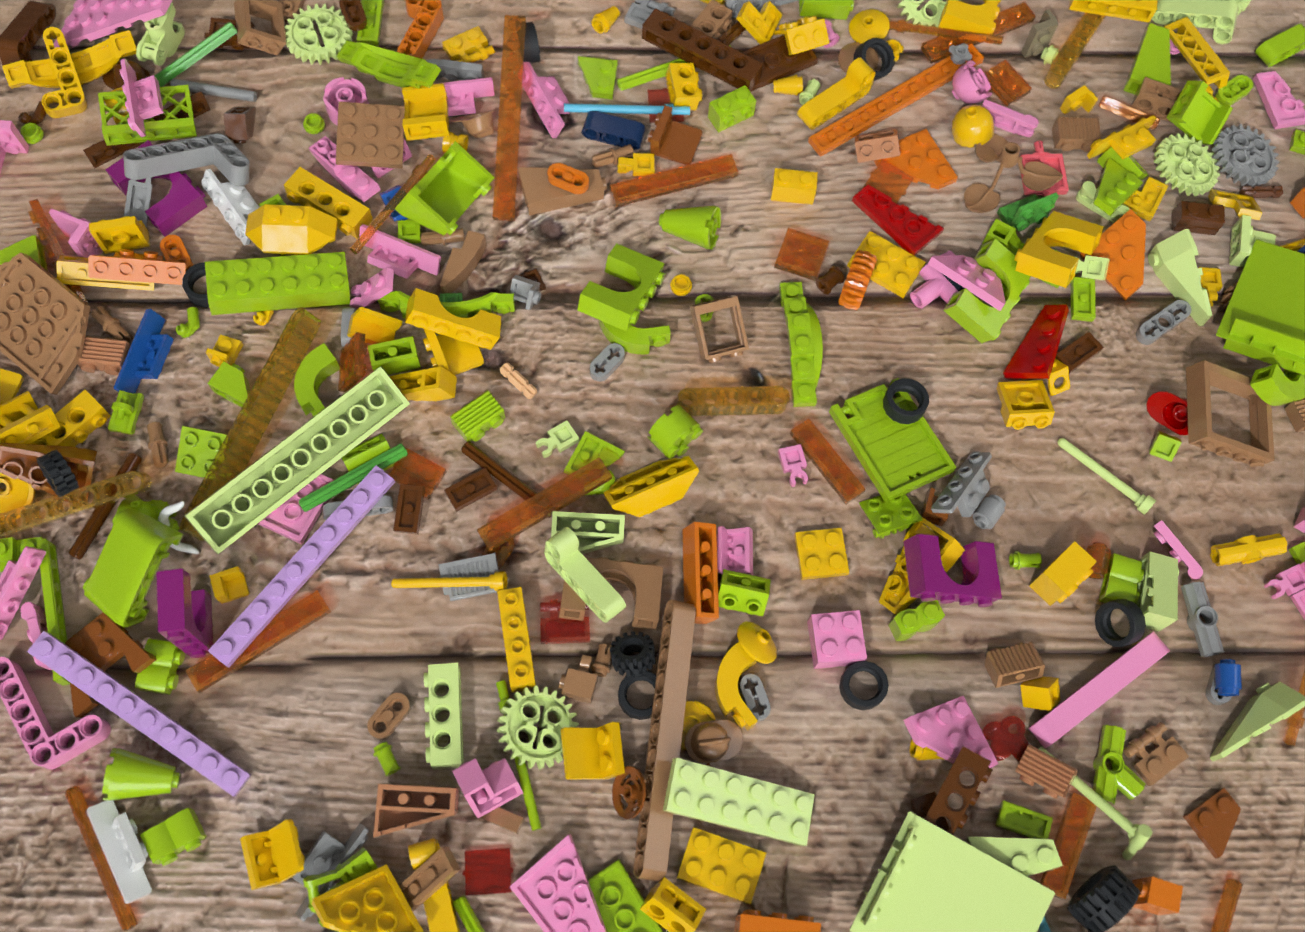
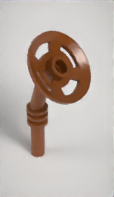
[612,763,711,819]

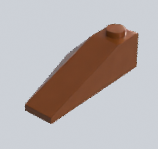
[0,443,97,505]

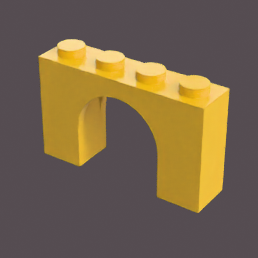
[938,0,1001,42]
[1015,211,1103,288]

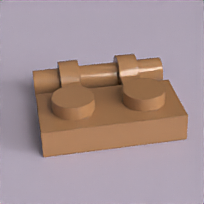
[1123,722,1189,786]

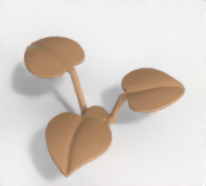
[964,133,1063,213]

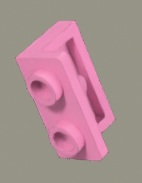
[716,526,753,575]

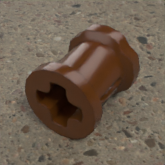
[816,266,845,295]

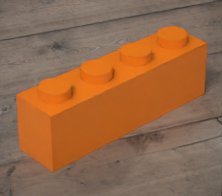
[682,522,719,624]

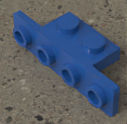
[114,309,174,393]

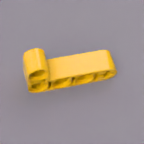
[41,27,87,119]
[797,57,876,130]
[408,838,460,932]

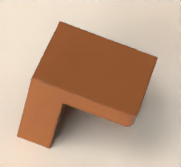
[921,487,949,526]

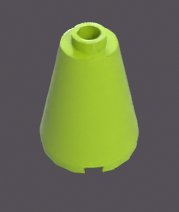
[659,205,721,250]
[102,748,180,801]

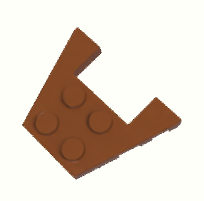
[65,613,157,718]

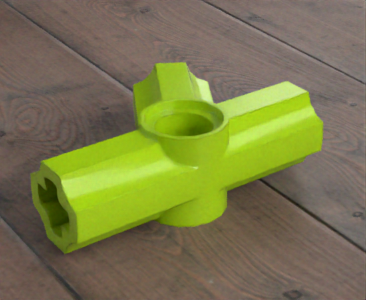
[1093,725,1145,805]

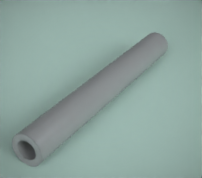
[171,79,257,102]

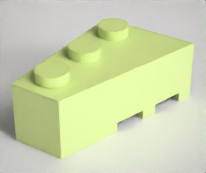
[551,511,625,554]
[1136,551,1179,632]
[967,836,1063,877]

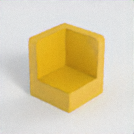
[209,566,250,604]
[1020,676,1061,711]

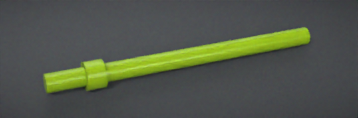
[496,680,542,831]

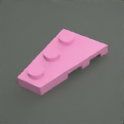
[1253,71,1305,129]

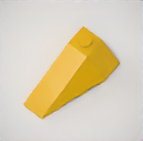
[879,517,965,615]

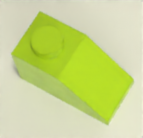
[207,362,254,413]

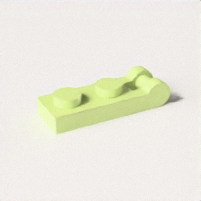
[1076,181,1136,223]

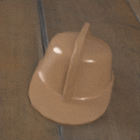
[449,109,496,138]
[685,720,743,763]

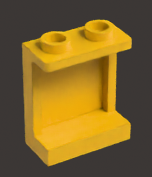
[402,83,449,141]

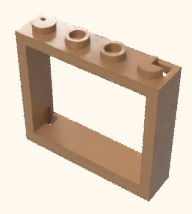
[1186,360,1275,467]

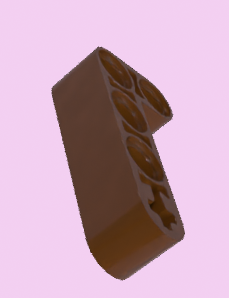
[0,0,56,65]

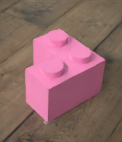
[452,758,523,819]

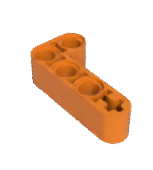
[397,0,444,59]

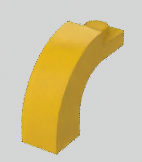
[715,642,758,731]

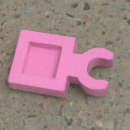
[778,444,808,487]
[1264,564,1305,599]

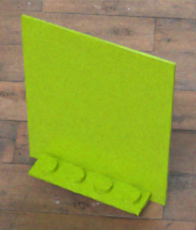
[1216,239,1305,376]

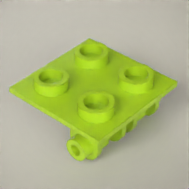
[175,426,232,481]
[859,494,923,539]

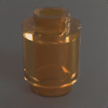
[1086,542,1111,579]

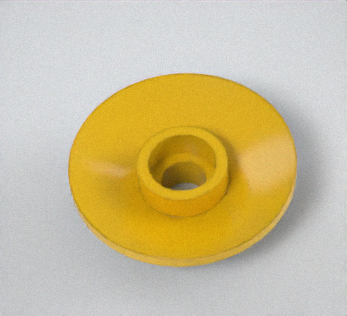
[849,9,890,44]
[737,621,777,664]

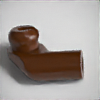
[18,101,47,125]

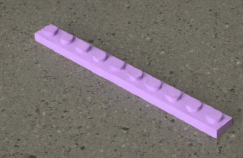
[208,465,395,668]
[27,631,252,797]

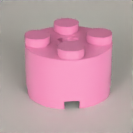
[323,77,369,125]

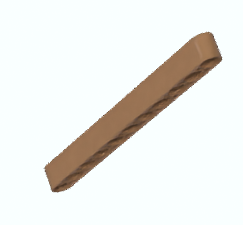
[634,599,696,881]

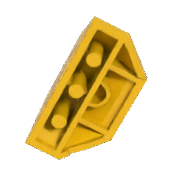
[245,204,338,255]
[604,456,699,517]

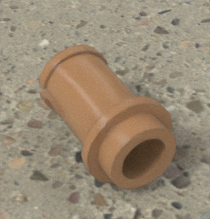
[591,644,612,677]

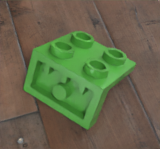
[997,193,1059,231]

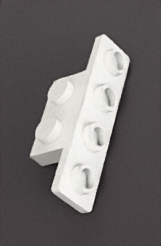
[202,169,260,245]
[86,800,152,904]

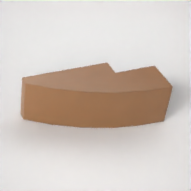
[440,231,487,294]

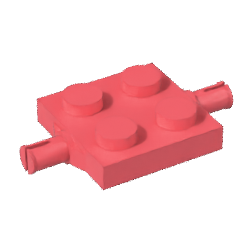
[1020,141,1069,197]

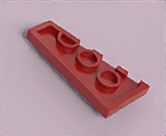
[852,185,944,256]
[1003,304,1069,379]

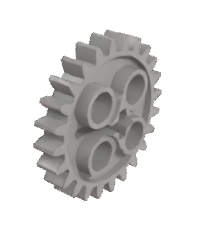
[1212,124,1280,187]

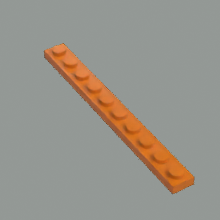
[808,43,984,157]

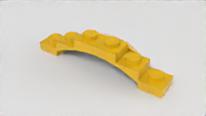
[2,30,137,89]

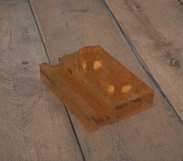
[984,60,1032,107]
[388,448,447,500]

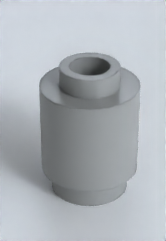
[973,495,1006,529]

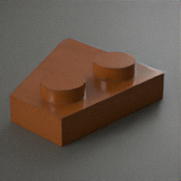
[1183,788,1241,859]

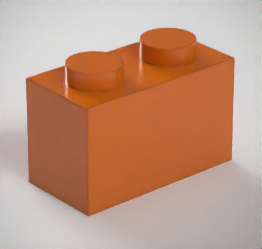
[1132,876,1183,915]

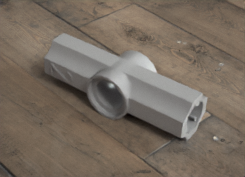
[1181,582,1224,657]

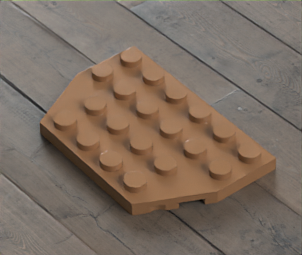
[0,253,90,395]

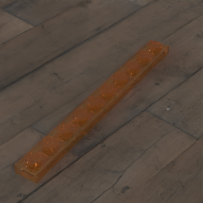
[493,15,526,221]

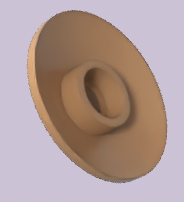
[838,42,879,73]

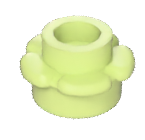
[1041,45,1059,65]

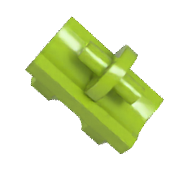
[108,390,144,435]

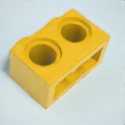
[665,63,702,110]
[640,877,706,932]

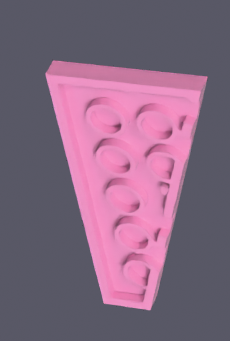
[54,0,172,48]
[510,834,607,932]

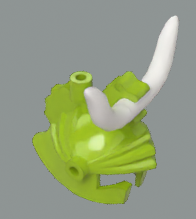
[113,495,200,554]

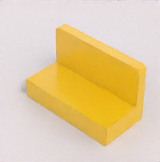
[347,307,403,345]

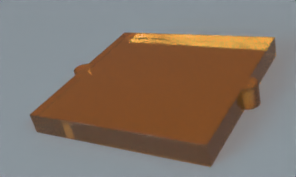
[862,159,914,203]

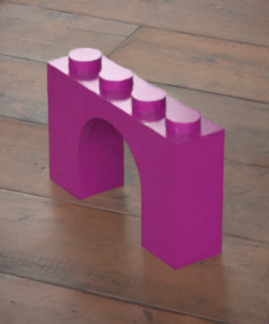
[105,140,207,237]
[903,534,1002,607]
[157,568,213,658]

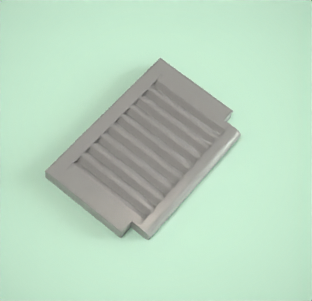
[439,553,499,601]

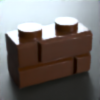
[1171,200,1225,236]

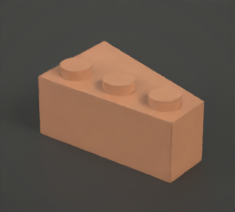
[373,783,460,838]

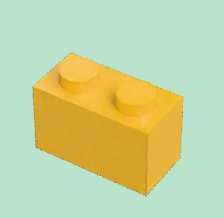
[770,168,818,205]

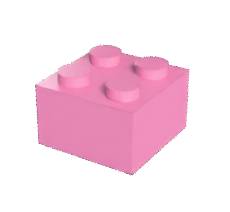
[807,610,867,669]

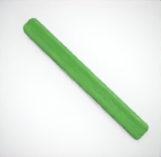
[154,22,238,87]
[298,444,408,512]

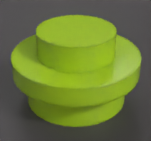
[303,113,325,134]
[20,123,44,144]

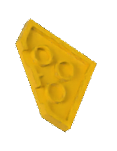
[312,864,424,932]

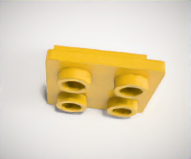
[561,722,625,780]

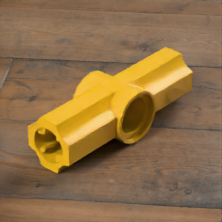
[1210,533,1288,566]

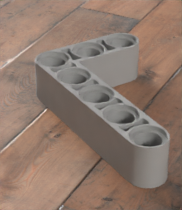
[123,133,250,186]

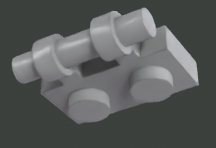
[625,0,675,29]

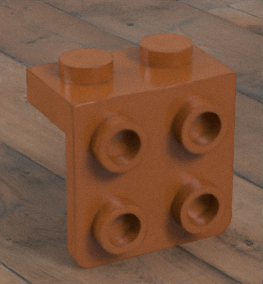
[648,105,703,165]

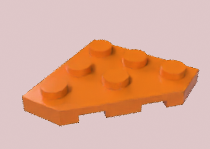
[873,129,958,190]
[1080,209,1146,301]

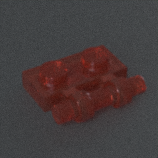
[540,599,590,644]

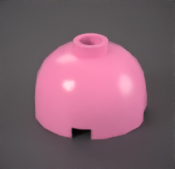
[952,60,992,105]

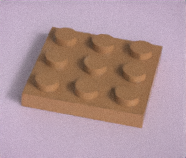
[336,102,405,169]

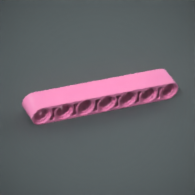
[1029,631,1170,749]

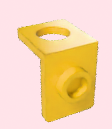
[1047,358,1070,396]

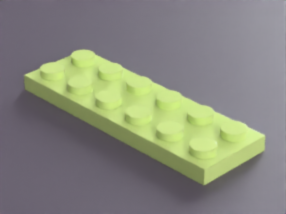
[663,758,815,846]

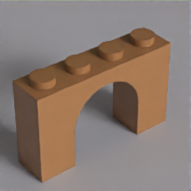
[559,555,663,630]

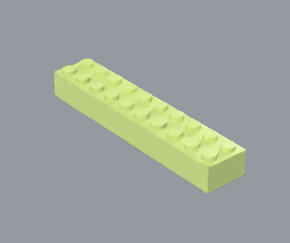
[184,367,410,554]

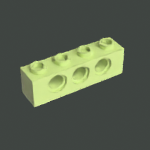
[424,663,464,770]

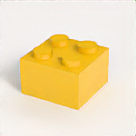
[1029,541,1097,606]

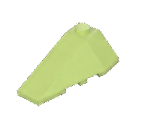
[1147,228,1212,326]
[1210,682,1305,762]

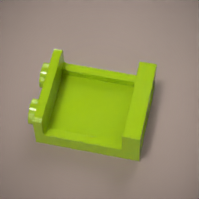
[1167,80,1233,145]

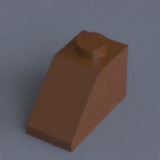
[223,107,256,144]

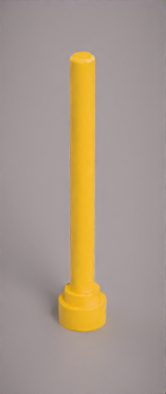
[391,571,508,591]

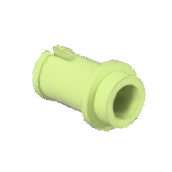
[799,79,821,105]

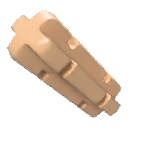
[500,362,537,399]

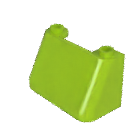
[395,141,495,236]
[83,508,183,628]

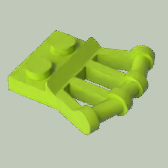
[303,847,378,932]

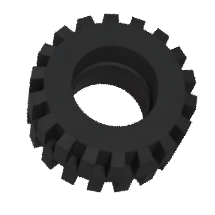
[1067,865,1140,932]

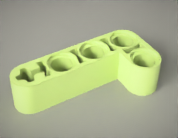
[1152,0,1238,44]
[544,527,626,623]

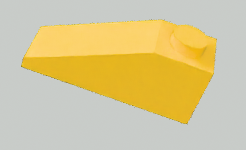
[389,366,457,401]

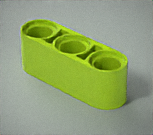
[1255,23,1305,67]

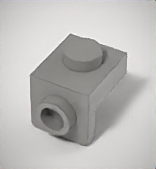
[510,275,542,310]

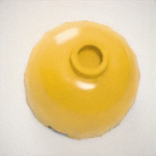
[952,105,994,148]

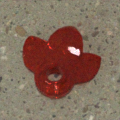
[982,716,1029,762]

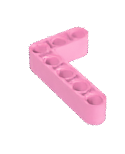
[0,657,111,769]

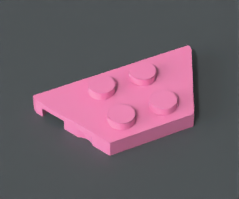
[928,255,1006,311]

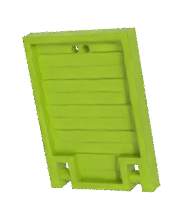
[829,378,956,503]

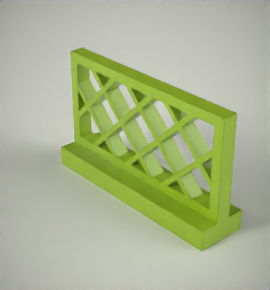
[98,85,197,146]

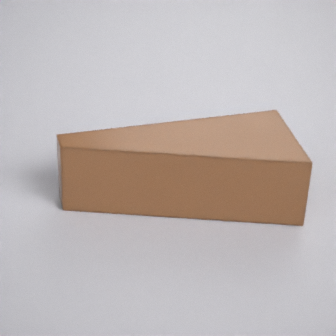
[474,807,524,835]

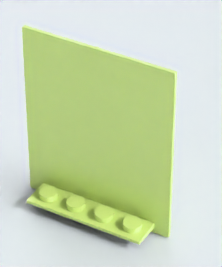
[850,811,1055,932]

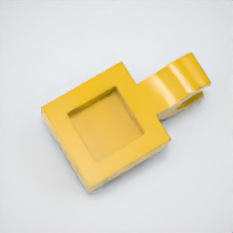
[617,153,655,177]
[1198,267,1223,307]

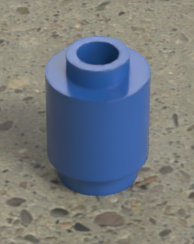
[1214,659,1242,696]

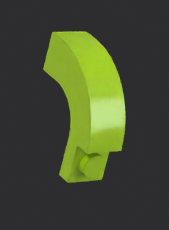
[598,320,671,355]
[294,343,340,417]
[1250,364,1305,406]

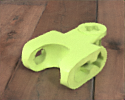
[136,2,185,66]

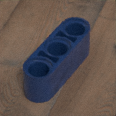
[582,111,646,150]

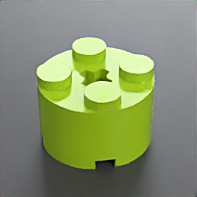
[647,405,703,459]

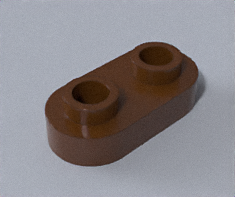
[339,0,367,31]

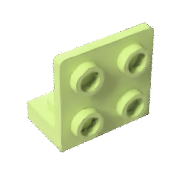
[1229,215,1276,268]

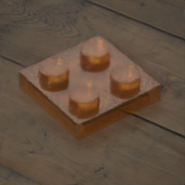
[774,228,829,281]
[338,332,368,392]

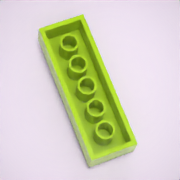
[205,252,350,315]

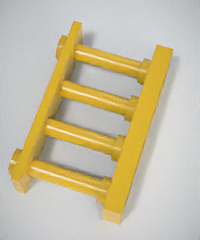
[0,391,61,444]

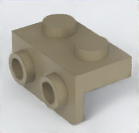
[1021,9,1058,58]

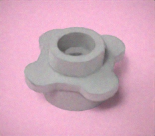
[949,43,972,65]

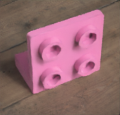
[0,120,29,174]
[49,209,103,257]

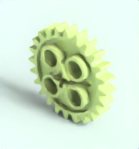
[897,0,961,32]
[285,4,353,65]
[1154,133,1220,197]
[497,686,579,770]

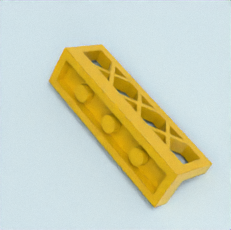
[1164,17,1230,89]
[57,255,155,291]

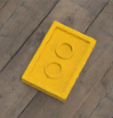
[847,231,926,299]
[677,827,766,904]

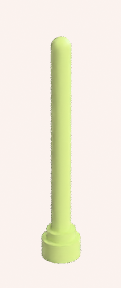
[1057,438,1156,515]

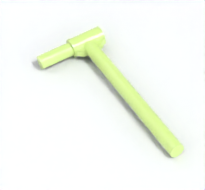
[1039,746,1152,860]

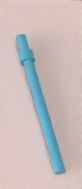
[564,103,690,117]

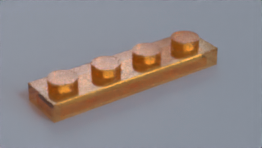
[790,419,866,505]
[1040,792,1097,900]

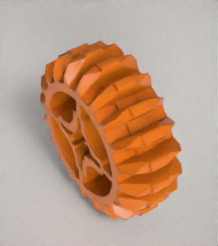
[838,250,877,310]

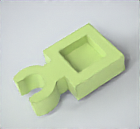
[1075,255,1110,281]
[536,420,580,458]

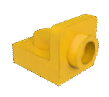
[1060,85,1098,114]
[205,334,243,367]

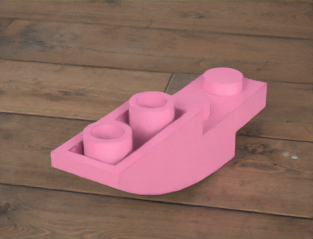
[309,136,381,202]

